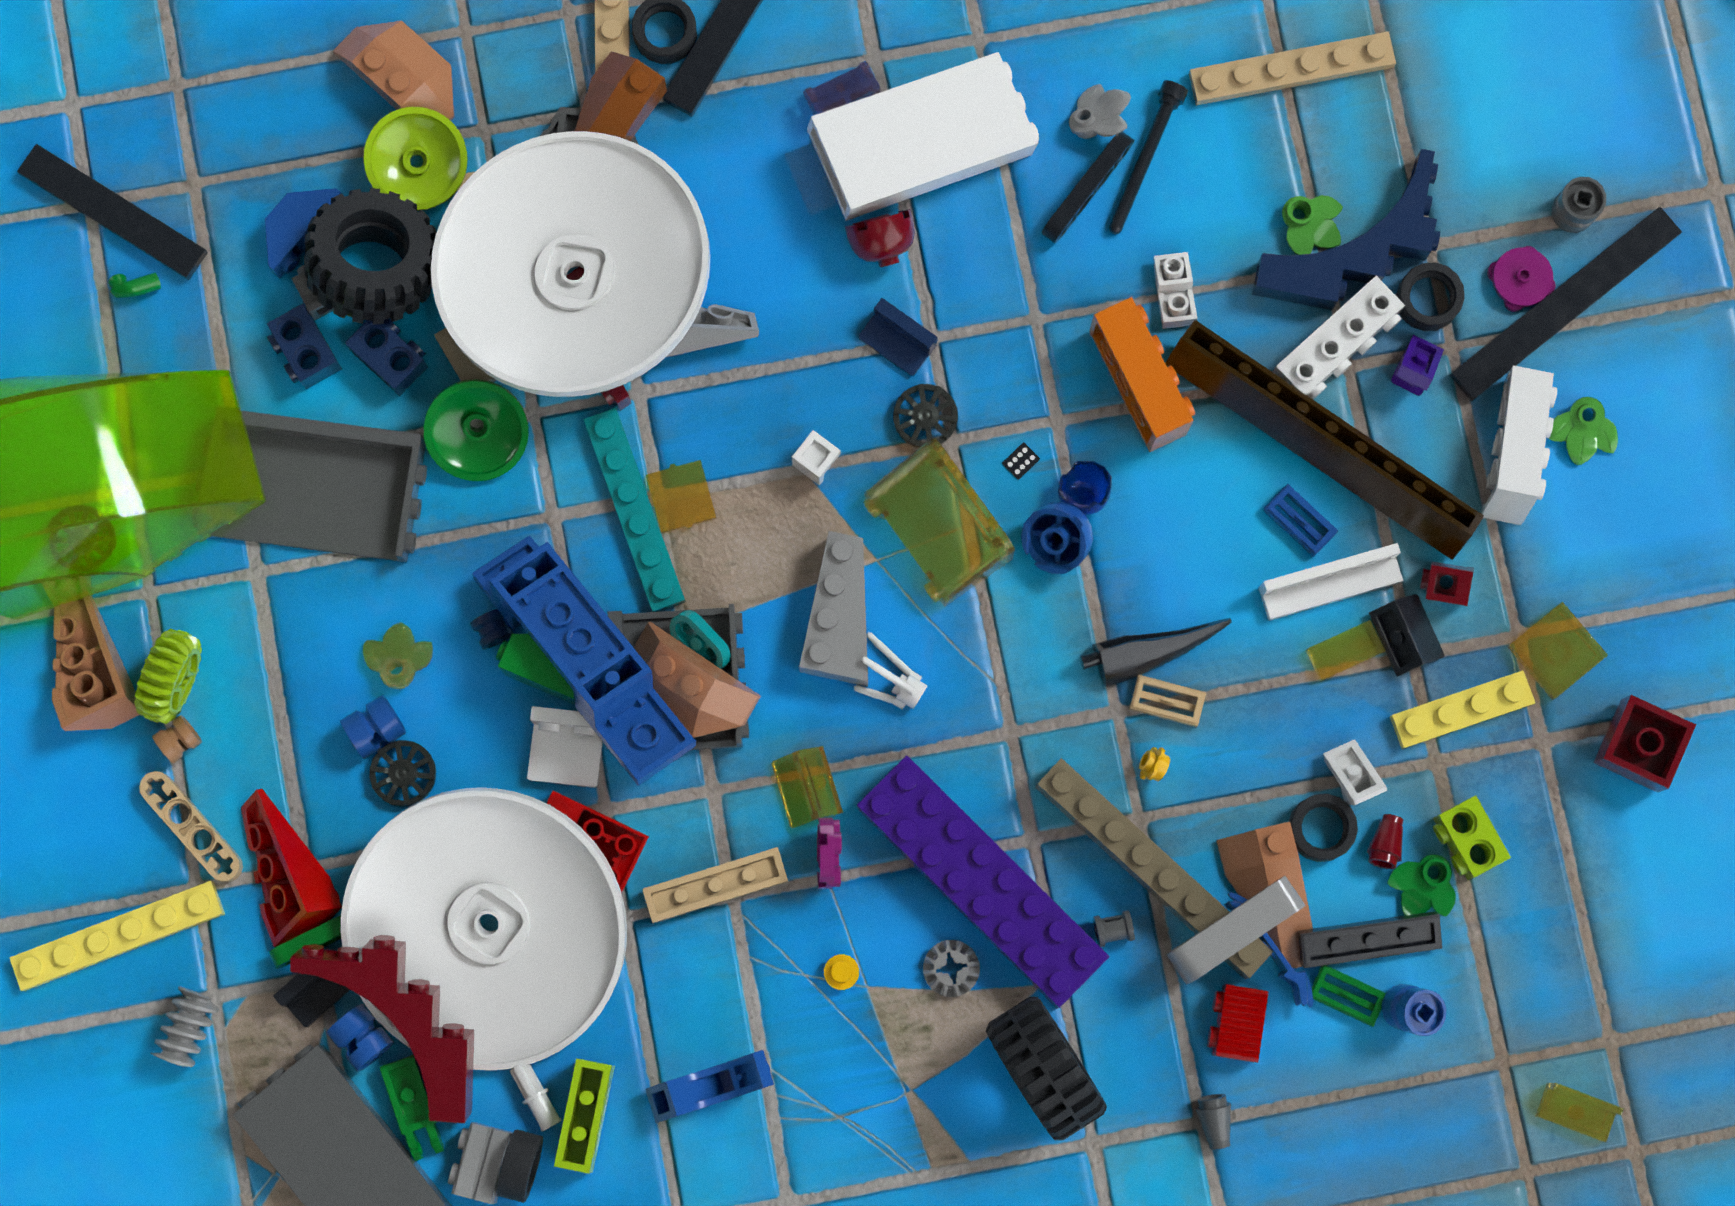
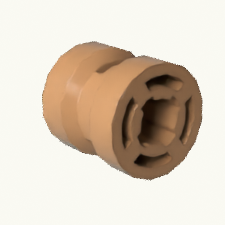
[152,715,202,764]

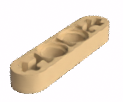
[139,771,243,882]

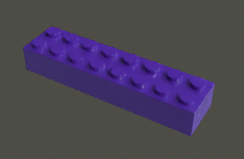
[857,755,1110,1009]

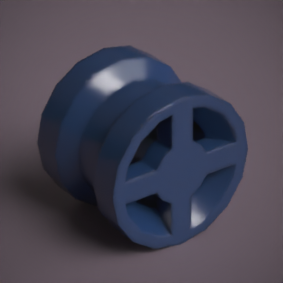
[470,609,514,649]

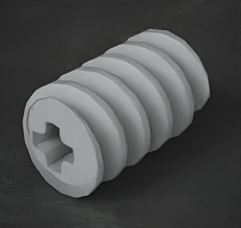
[151,986,219,1067]

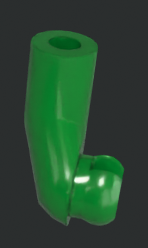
[108,272,161,298]

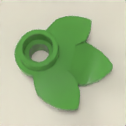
[1282,195,1343,255]
[1549,397,1618,466]

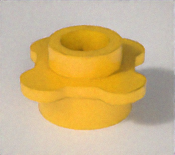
[1139,747,1170,781]

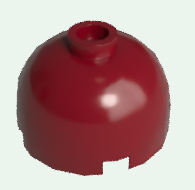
[845,209,915,267]

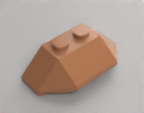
[333,21,455,121]
[634,622,761,738]

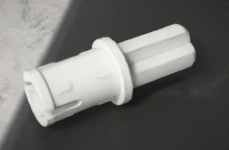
[510,1064,562,1132]

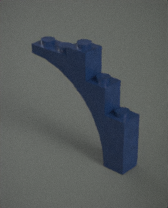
[1252,149,1440,310]

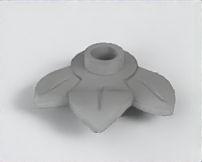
[1069,84,1131,139]

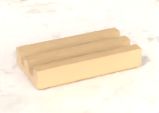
[1129,675,1206,727]

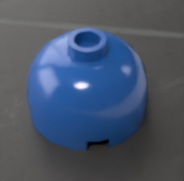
[1021,502,1094,574]

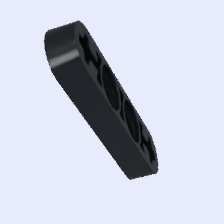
[1042,131,1135,244]

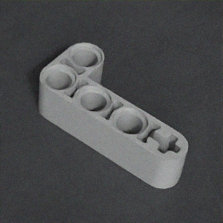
[1166,876,1306,984]

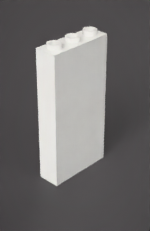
[807,52,1039,221]

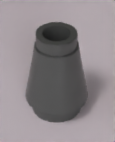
[1195,1094,1231,1149]

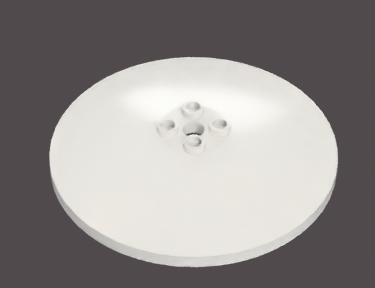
[431,131,710,397]
[341,787,627,1071]

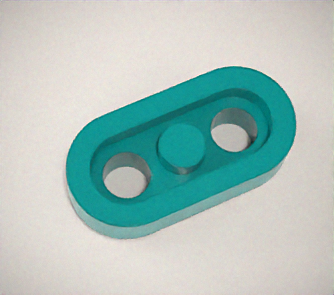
[669,610,730,669]

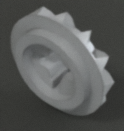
[923,940,980,997]

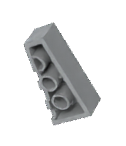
[799,531,868,687]

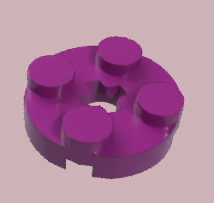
[817,818,842,889]

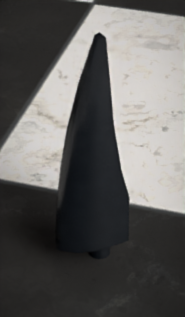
[1080,618,1232,687]

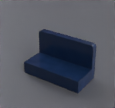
[859,298,938,376]

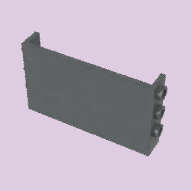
[191,407,427,562]

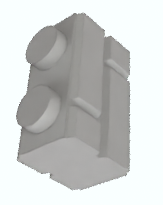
[448,1122,513,1204]

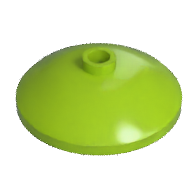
[363,107,468,211]

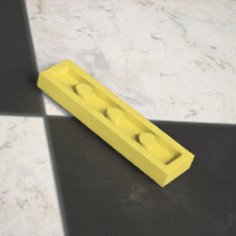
[1390,670,1535,749]

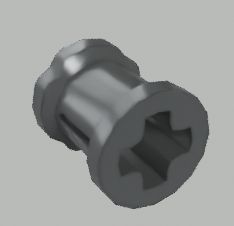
[1093,910,1135,947]

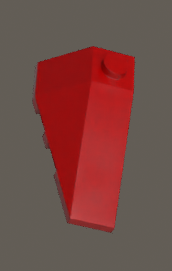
[241,789,342,947]

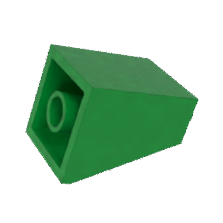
[496,634,575,705]

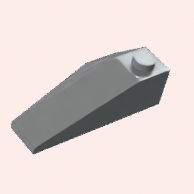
[666,304,759,357]

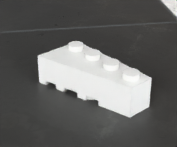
[1481,365,1557,525]

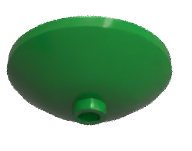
[423,379,529,481]

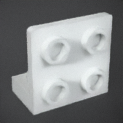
[527,706,603,788]

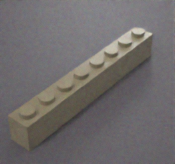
[1035,758,1273,979]

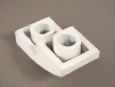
[1153,252,1198,329]

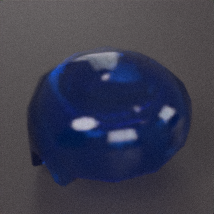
[1058,461,1112,515]

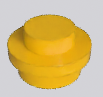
[824,954,859,990]

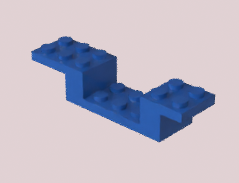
[472,535,696,786]

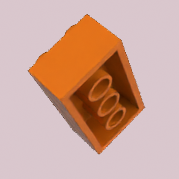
[1089,297,1195,452]

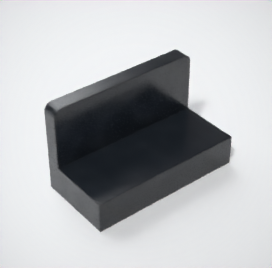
[1369,594,1445,676]
[273,948,350,1027]

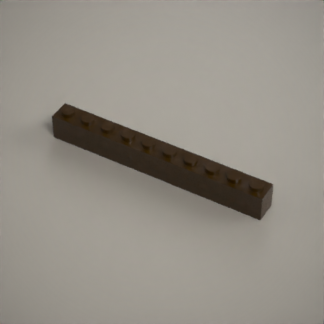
[1165,320,1484,560]

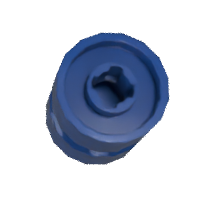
[340,694,407,759]
[1382,984,1447,1036]
[326,1004,394,1072]

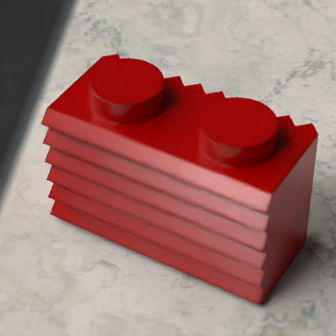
[1207,984,1268,1063]

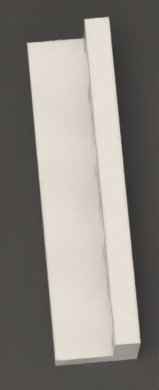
[1258,543,1403,621]

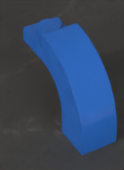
[645,1050,774,1123]

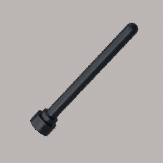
[1109,80,1188,234]

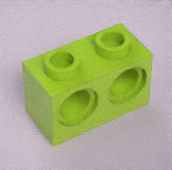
[1433,795,1511,880]

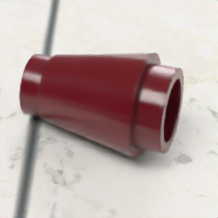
[1367,814,1404,869]

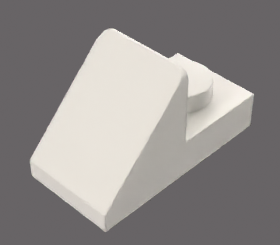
[1323,739,1387,805]

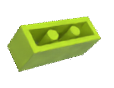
[554,1058,615,1174]

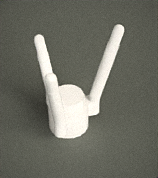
[854,632,928,710]

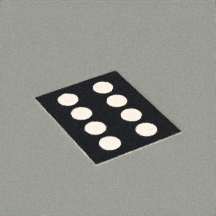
[1002,442,1040,480]

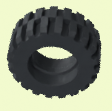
[304,188,437,324]
[986,997,1107,1140]

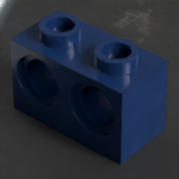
[267,303,342,389]
[345,319,428,397]

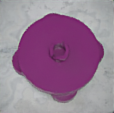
[1487,246,1556,312]

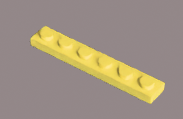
[9,881,225,991]

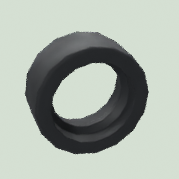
[632,0,697,64]
[1396,262,1465,331]
[1289,794,1358,862]
[497,1130,543,1203]

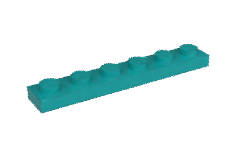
[583,408,686,612]

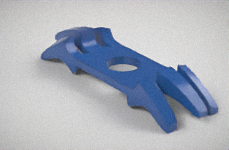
[1224,892,1313,1008]

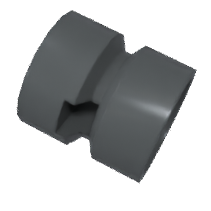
[1551,177,1607,233]

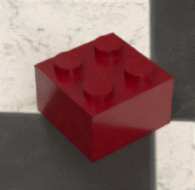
[1593,695,1696,792]

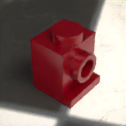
[1420,561,1474,606]

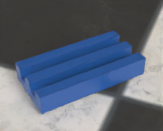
[1263,484,1338,558]

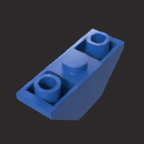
[265,188,342,279]

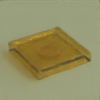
[1507,602,1608,700]

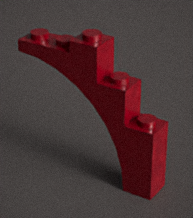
[290,935,474,1123]

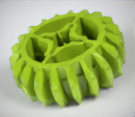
[134,628,202,724]

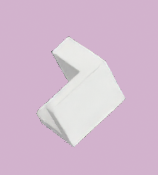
[792,430,841,485]

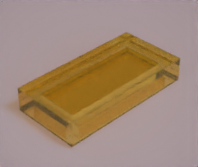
[1306,620,1385,681]

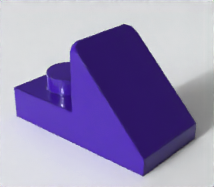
[1391,335,1444,396]

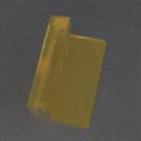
[772,746,843,828]
[1536,1083,1624,1142]

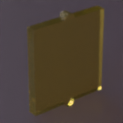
[646,460,717,533]

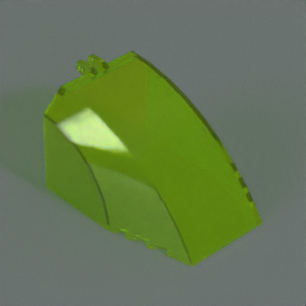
[0,370,267,620]

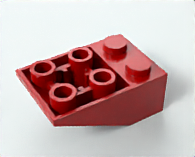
[546,790,649,893]

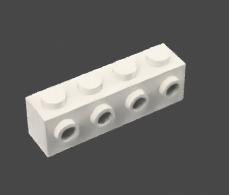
[1273,275,1405,400]

